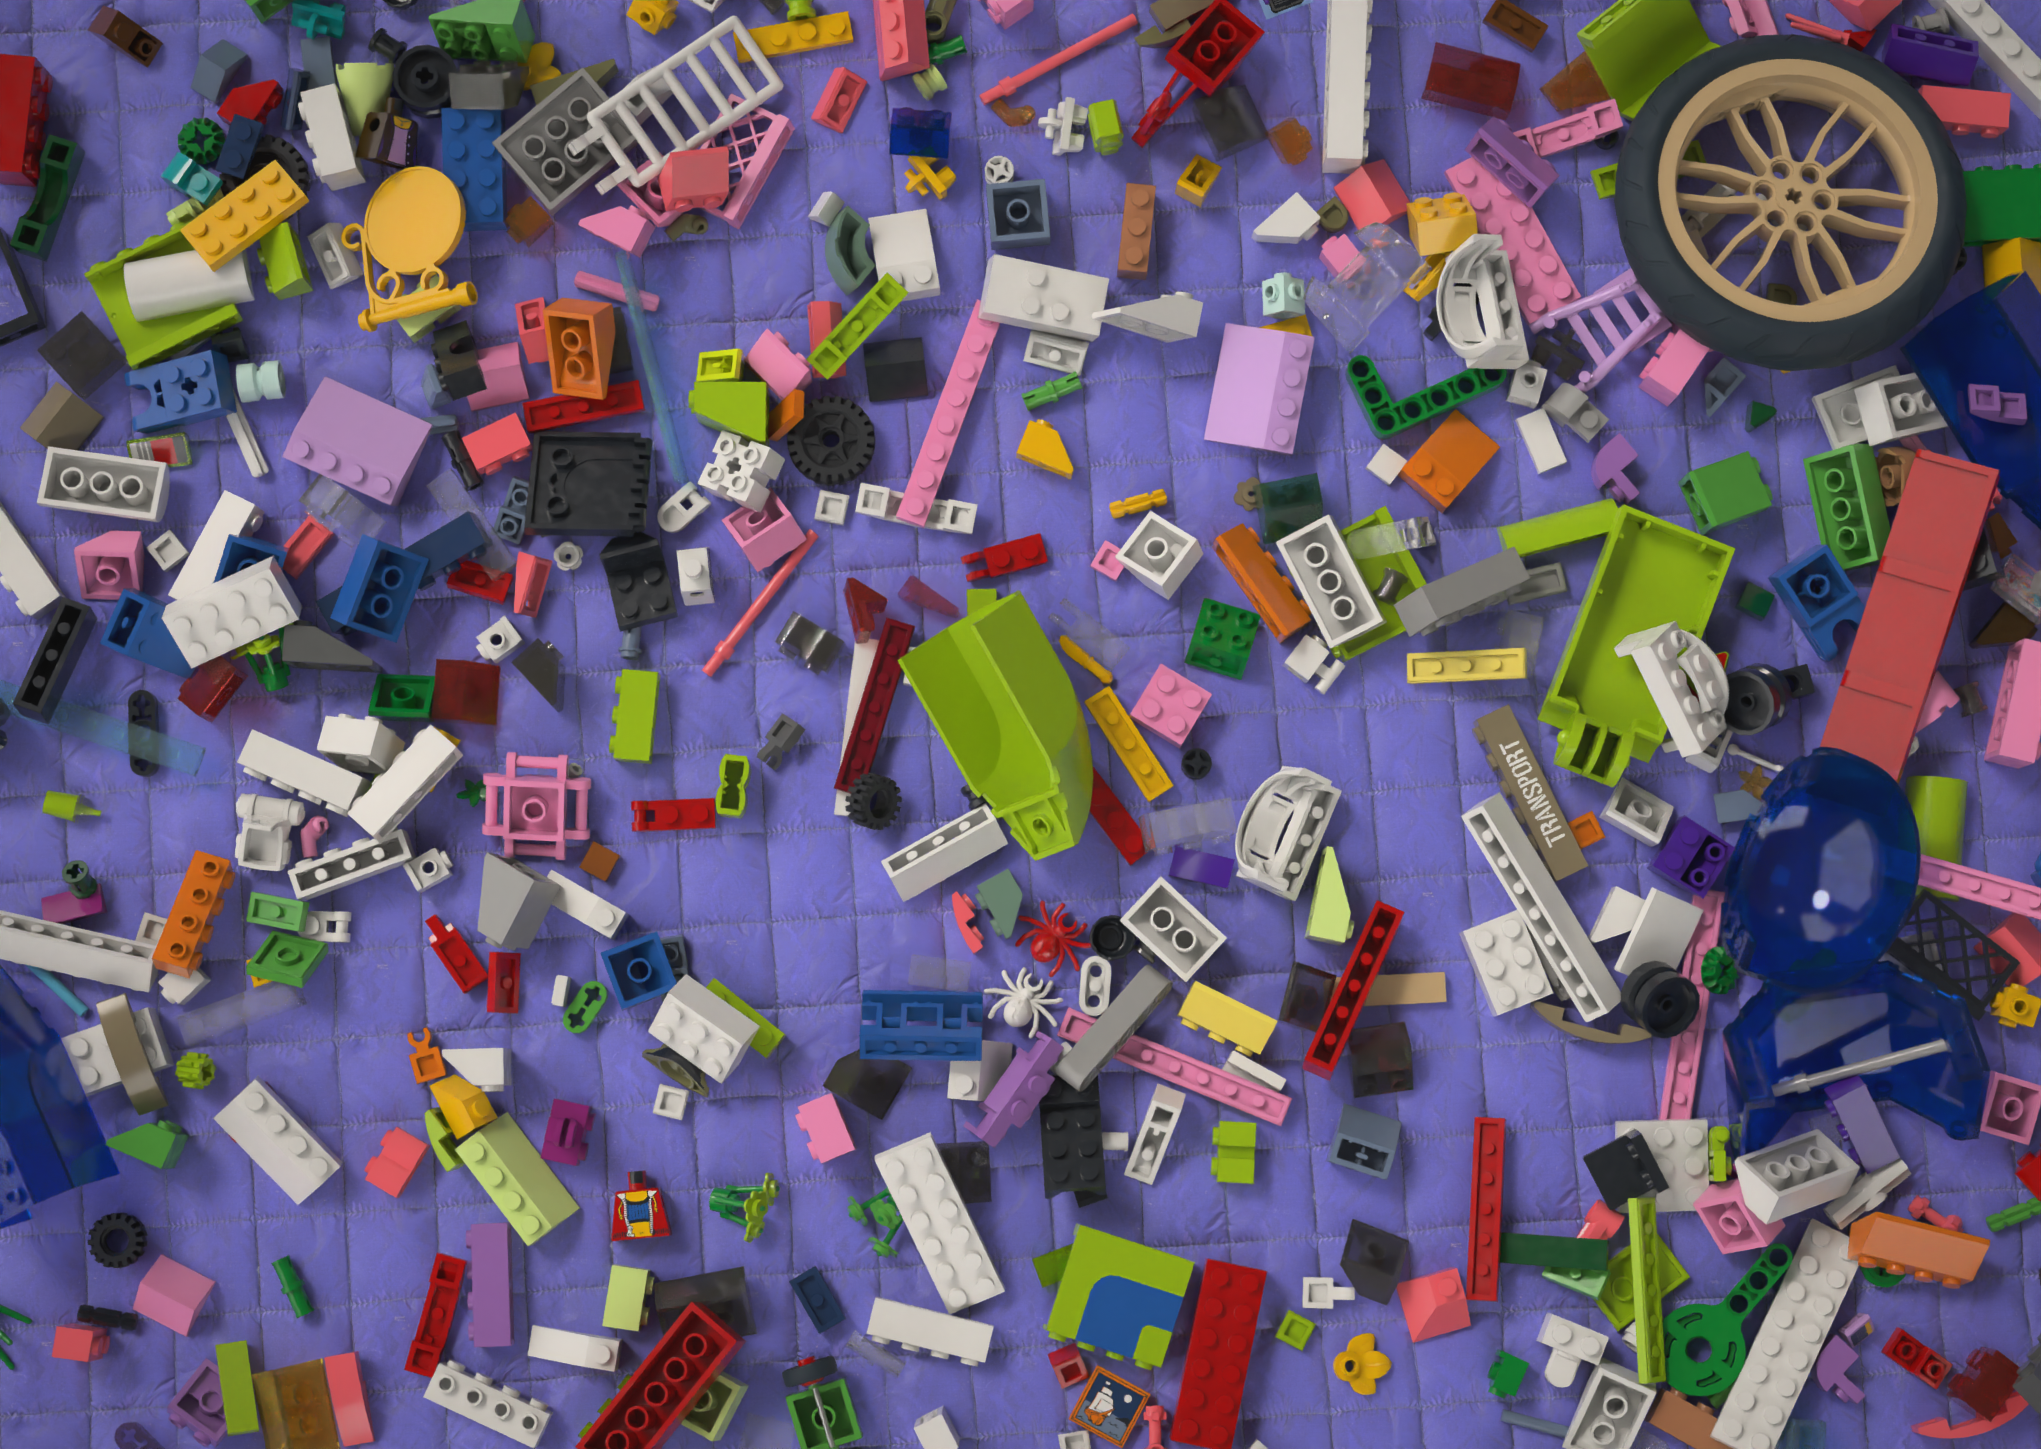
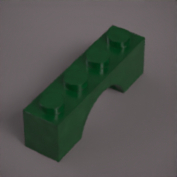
[10,134,85,262]

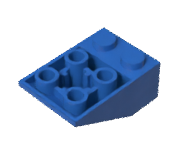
[100,588,196,680]

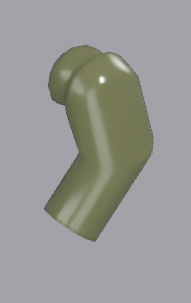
[664,214,709,242]

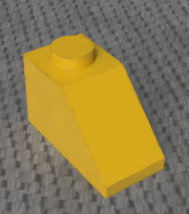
[1016,419,1074,480]
[429,1074,498,1140]

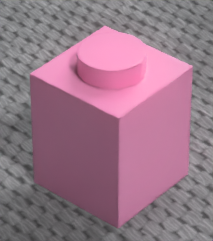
[1319,234,1366,285]

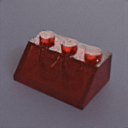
[1421,42,1521,120]

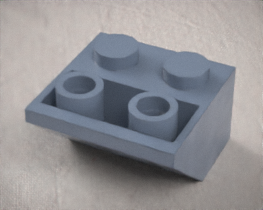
[1326,1103,1402,1180]

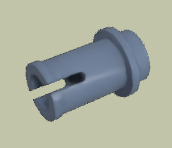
[618,626,642,660]

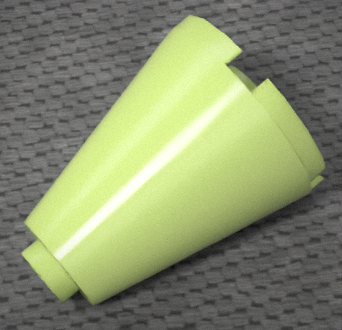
[335,63,394,140]

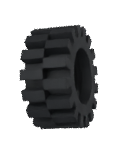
[845,773,902,830]
[88,1213,148,1268]

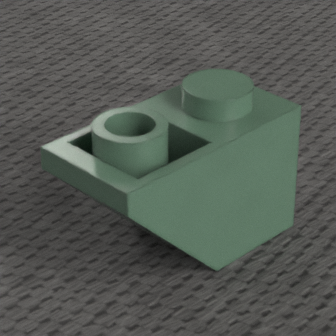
[975,869,1023,940]

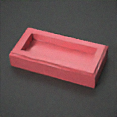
[282,514,334,580]

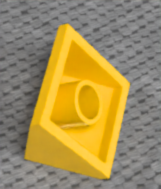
[1981,237,2041,304]

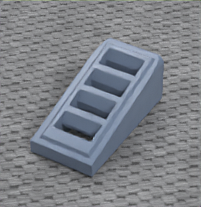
[421,364,452,409]

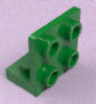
[1184,598,1261,680]

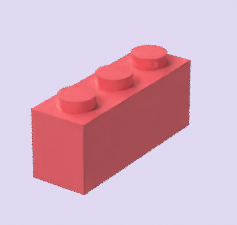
[1918,85,2011,138]

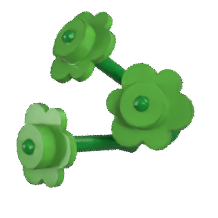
[847,1187,904,1258]

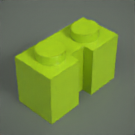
[1210,1121,1256,1184]

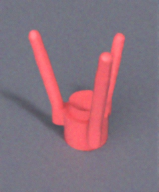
[1785,13,1850,45]

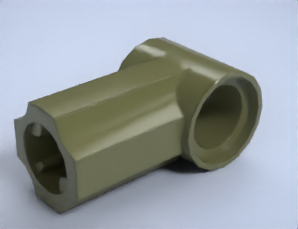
[925,0,957,44]

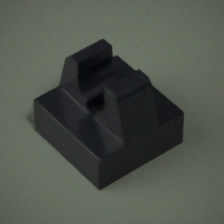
[211,327,249,363]

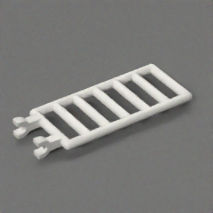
[567,16,784,196]

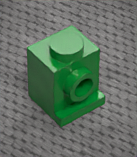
[1487,1349,1529,1399]

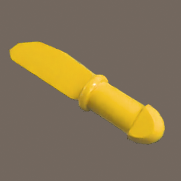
[1059,635,1113,684]

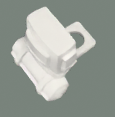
[235,793,306,871]

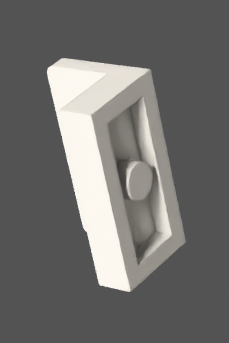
[1222,1050,1287,1092]

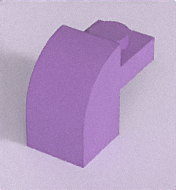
[1591,433,1640,505]
[1810,1333,1865,1404]

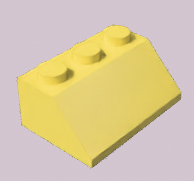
[1177,981,1278,1058]

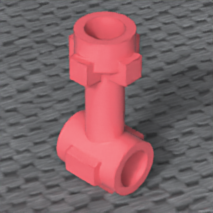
[1907,1195,1964,1233]
[1143,1405,1167,1449]

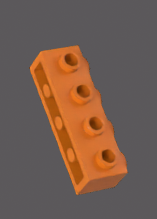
[152,850,235,979]

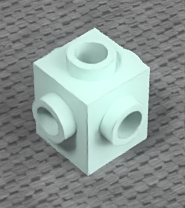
[1262,272,1305,320]

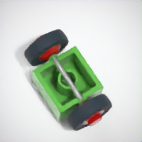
[782,1355,863,1449]

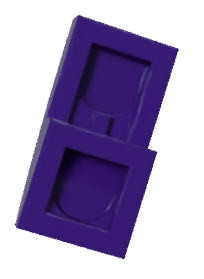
[1168,847,1235,889]

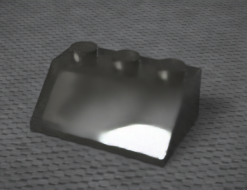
[654,1266,757,1337]

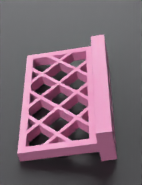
[698,94,795,229]

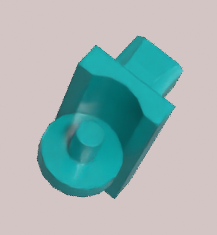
[291,0,346,40]

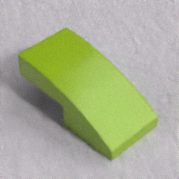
[424,1107,465,1172]

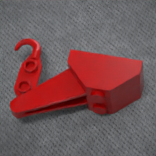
[1131,0,1265,148]

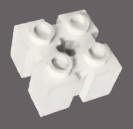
[697,430,785,513]

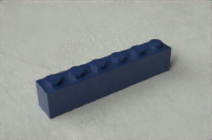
[316,511,493,636]

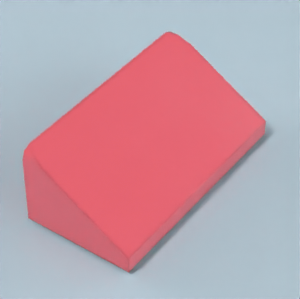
[811,67,867,133]

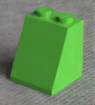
[1678,451,1773,536]

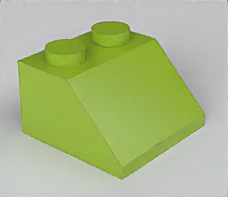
[257,221,314,300]

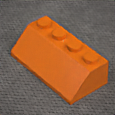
[1212,523,1312,644]
[1847,1212,1990,1289]

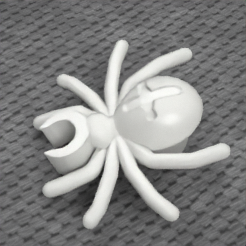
[984,967,1063,1039]

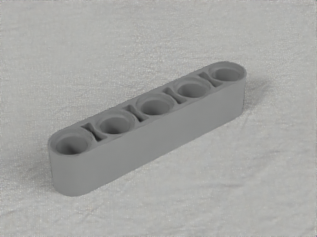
[1056,964,1173,1092]

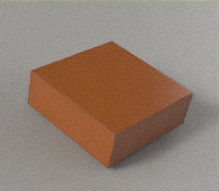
[579,841,620,882]

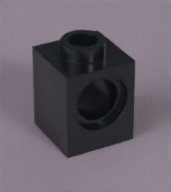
[1780,664,1815,700]

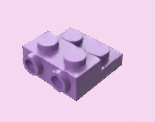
[167,1358,255,1447]

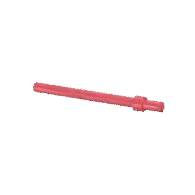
[979,13,1138,106]
[702,529,819,677]

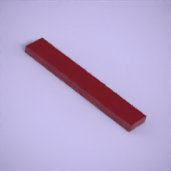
[834,617,915,794]

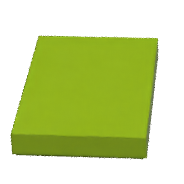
[1592,1233,1690,1331]

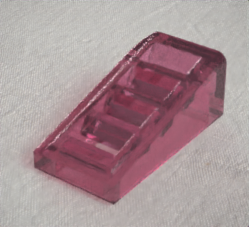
[898,576,960,618]

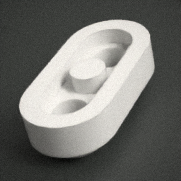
[1079,956,1111,1016]

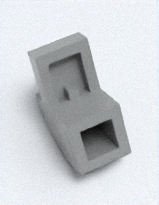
[1540,383,1609,443]

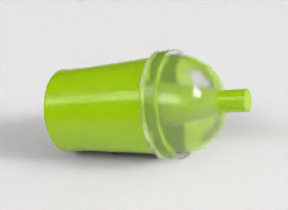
[42,790,102,824]

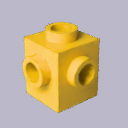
[626,0,679,35]
[1990,983,2041,1029]

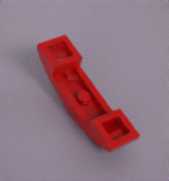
[404,1252,467,1378]

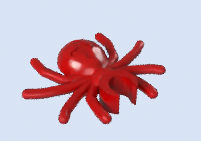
[1015,901,1091,977]

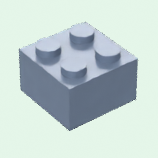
[986,179,1051,250]

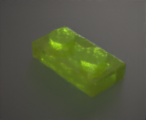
[1032,1243,1073,1288]

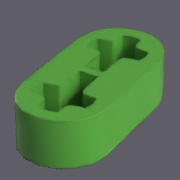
[563,981,608,1033]

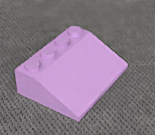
[1204,323,1315,456]
[282,376,433,506]

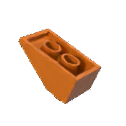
[543,297,616,400]
[1398,409,1500,514]

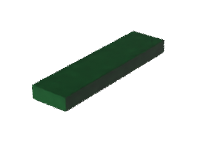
[1500,1232,1609,1271]

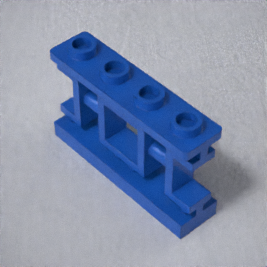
[859,990,983,1061]

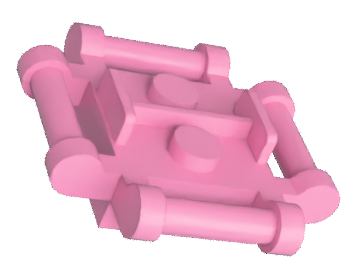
[482,752,591,860]

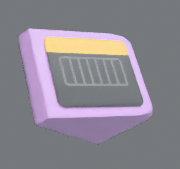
[1838,1313,1874,1348]

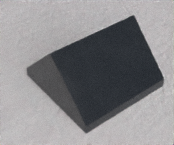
[863,337,928,402]

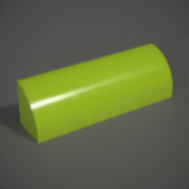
[1497,498,1625,558]

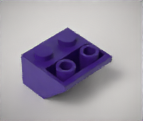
[1647,815,1735,899]

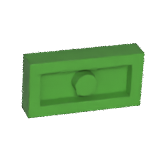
[246,892,310,932]
[1542,1266,1611,1301]

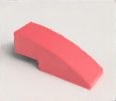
[324,1351,375,1447]

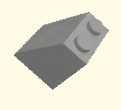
[477,852,561,951]

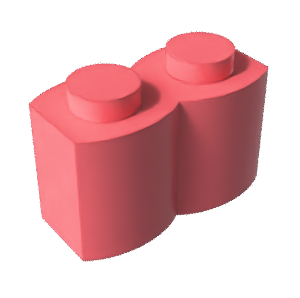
[364,1127,430,1198]

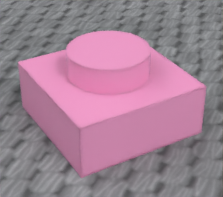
[1090,540,1124,582]

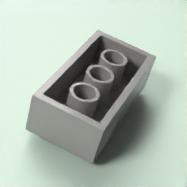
[1394,547,1530,637]

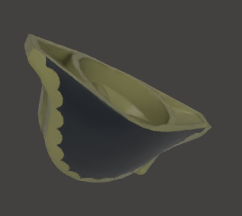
[642,1044,709,1098]

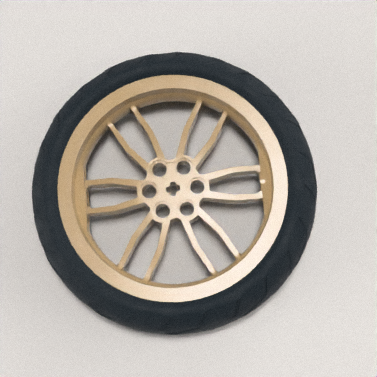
[1614,34,1967,371]

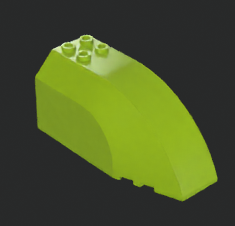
[897,590,1093,861]

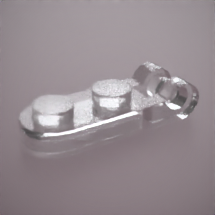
[1346,516,1428,559]

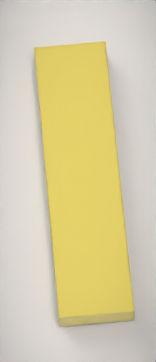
[1407,648,1527,684]

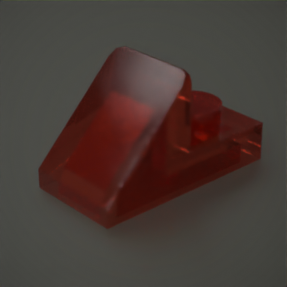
[843,577,888,644]

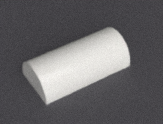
[124,249,255,322]
[37,446,170,522]

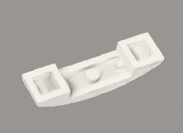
[855,483,978,534]

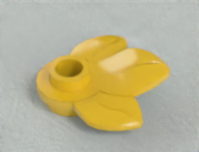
[508,42,561,90]
[1333,1333,1392,1395]

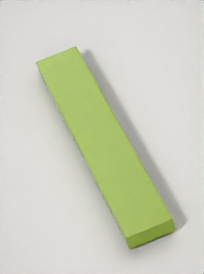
[1628,1197,1666,1384]

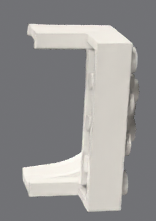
[1436,234,1529,369]
[1614,621,1729,758]
[1235,766,1342,901]

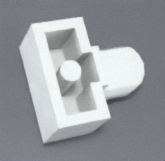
[1536,1312,1609,1388]

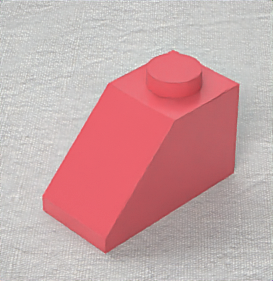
[515,297,549,364]

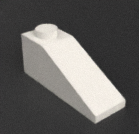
[547,870,629,940]
[1124,1084,1186,1185]
[527,1325,623,1372]

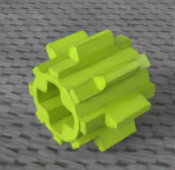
[175,1052,216,1089]

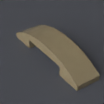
[96,993,169,1116]
[1530,1001,1652,1044]

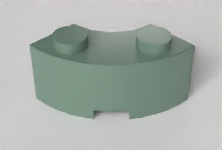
[825,205,876,295]

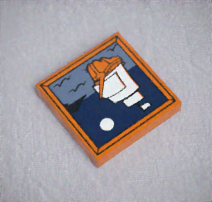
[1068,1365,1151,1448]

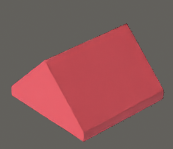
[1333,159,1410,238]
[1973,913,2041,987]

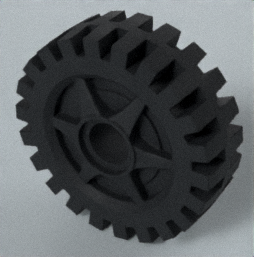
[219,134,310,223]
[787,396,875,486]

